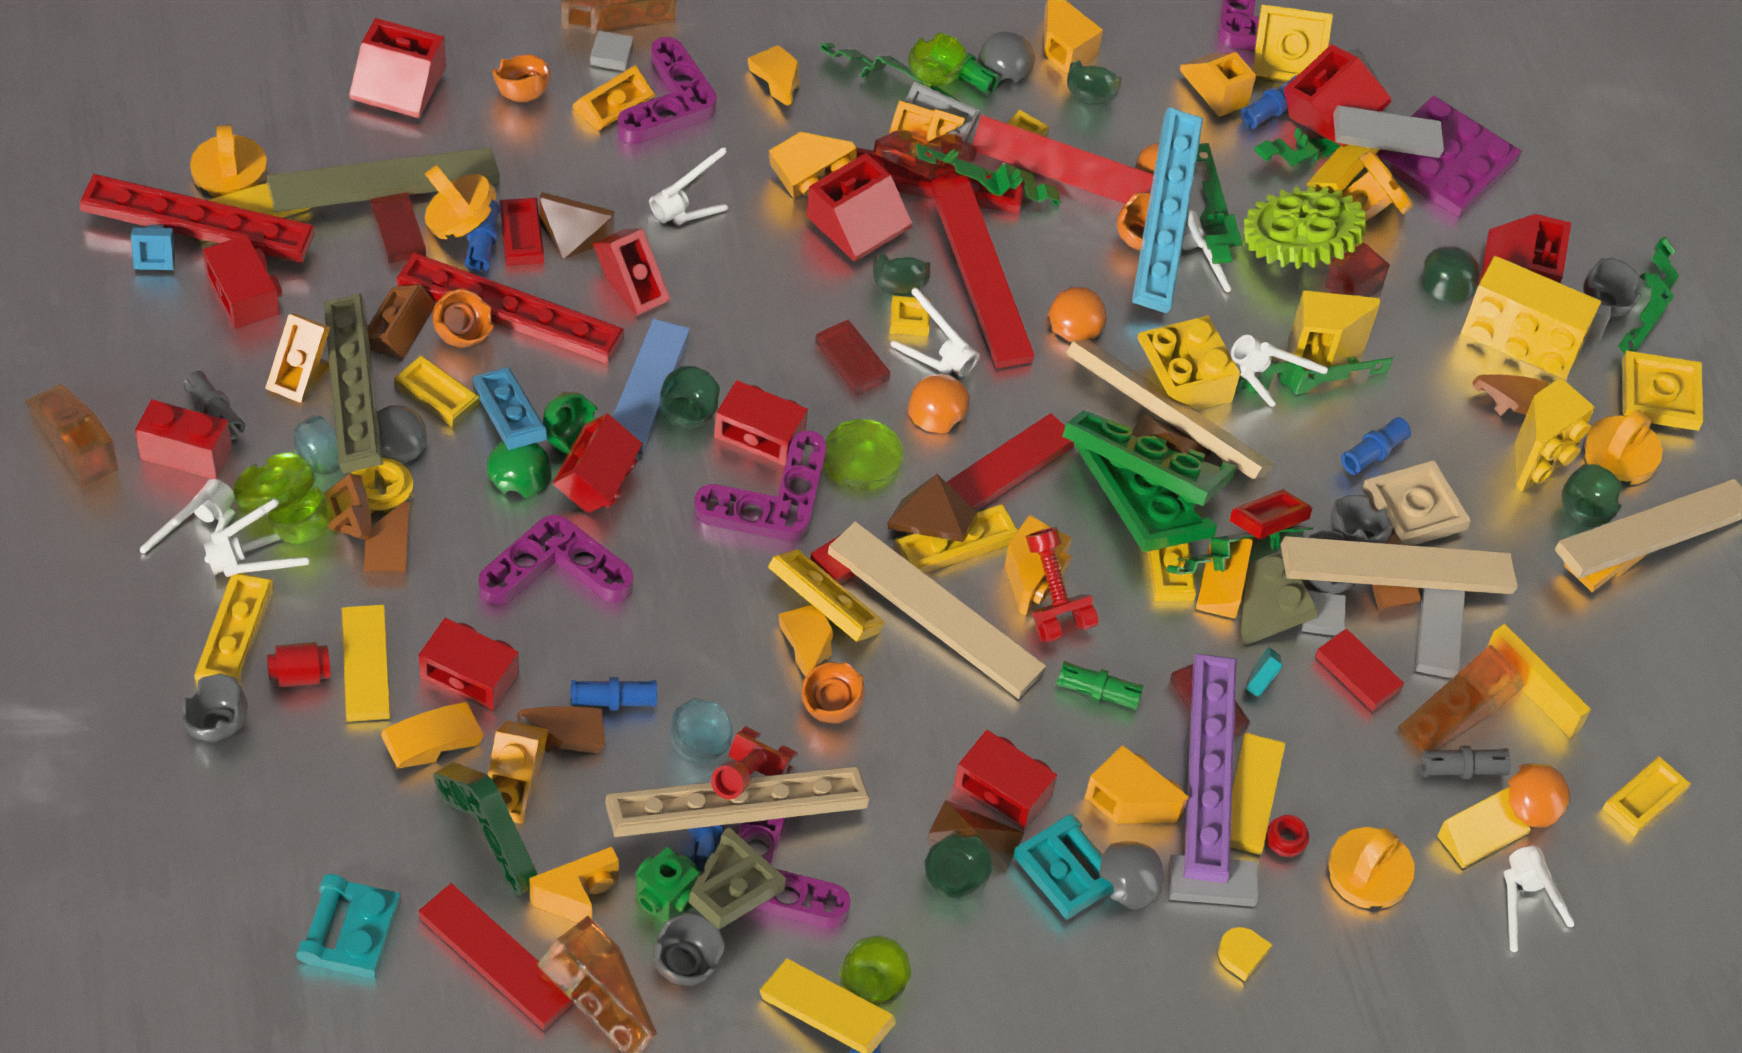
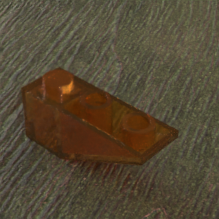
[561,0,677,34]
[25,384,119,487]
[1397,644,1524,753]
[537,916,657,1053]

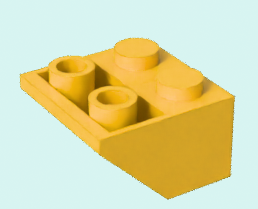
[1288,290,1380,377]
[1137,315,1240,411]
[1515,377,1595,491]

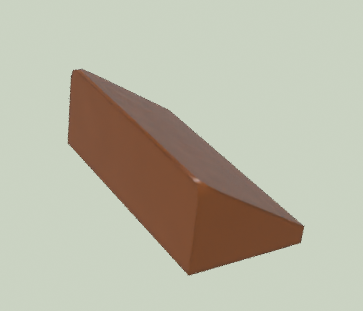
[368,285,435,359]

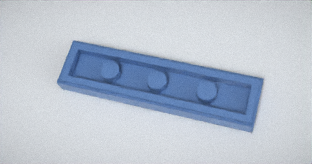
[612,319,690,454]

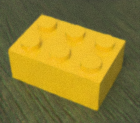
[1461,256,1602,380]

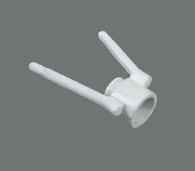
[649,147,728,227]
[1182,210,1231,292]
[891,288,980,377]
[1231,335,1328,407]
[140,479,236,563]
[204,499,310,578]
[1503,846,1575,952]

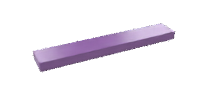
[1183,654,1237,883]

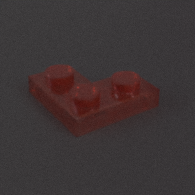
[873,130,977,180]

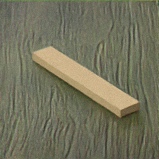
[1066,339,1275,479]
[1554,479,1742,579]
[828,521,1046,699]
[1280,536,1518,594]
[605,766,869,837]

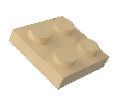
[1362,460,1471,546]

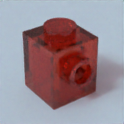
[1325,242,1390,297]

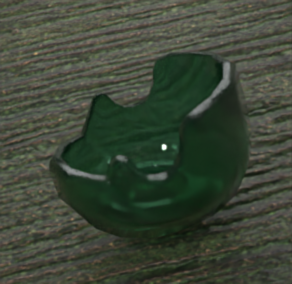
[1067,60,1122,105]
[1422,246,1479,302]
[873,253,930,296]
[659,366,720,430]
[1561,464,1622,527]
[924,834,993,901]

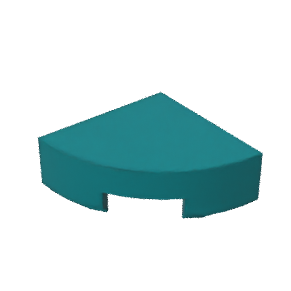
[1246,646,1283,697]

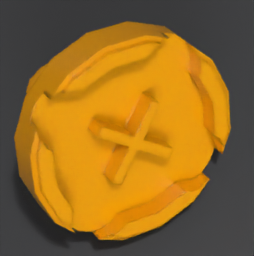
[190,124,268,198]
[1342,150,1414,221]
[424,164,497,239]
[1583,410,1663,485]
[1328,827,1415,909]

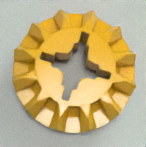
[351,458,413,514]

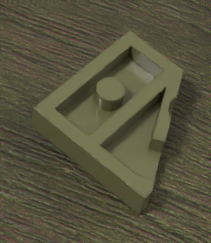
[1241,550,1318,646]
[689,827,786,930]

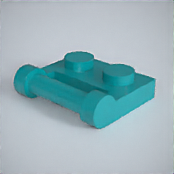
[1013,814,1114,920]
[296,874,401,979]

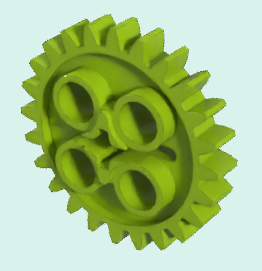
[1244,186,1366,269]

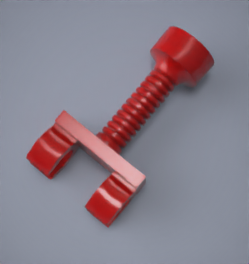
[1025,527,1098,643]
[711,726,798,799]

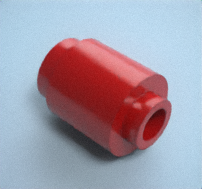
[267,642,330,688]

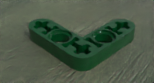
[433,762,538,896]

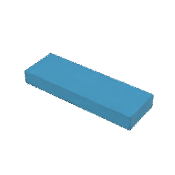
[472,367,547,450]

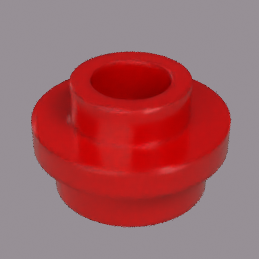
[1266,815,1309,857]

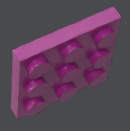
[1376,95,1522,218]

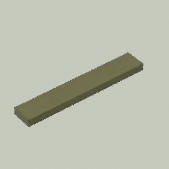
[267,147,500,212]
[323,293,383,474]

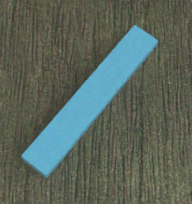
[1132,107,1203,314]

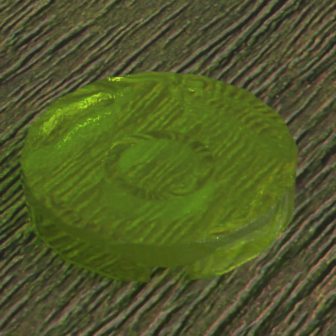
[824,419,903,490]
[233,453,315,515]

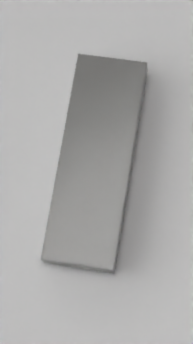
[1333,106,1444,158]
[1415,588,1465,679]

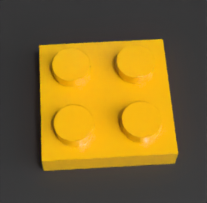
[1252,5,1333,82]
[1622,350,1703,431]

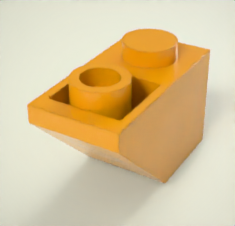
[1043,0,1103,75]
[1180,52,1256,117]
[769,132,856,199]
[1005,515,1072,616]
[488,720,549,824]
[1084,745,1189,824]

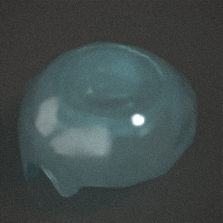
[293,415,341,475]
[668,698,733,763]

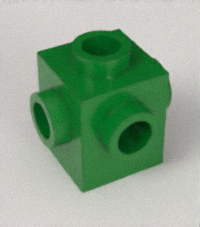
[636,847,700,924]

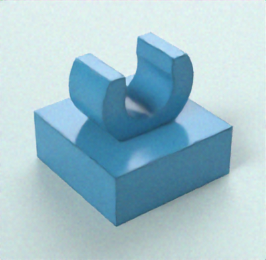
[131,225,175,270]

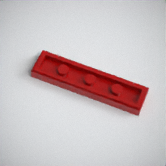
[946,413,1075,512]
[418,883,577,1031]

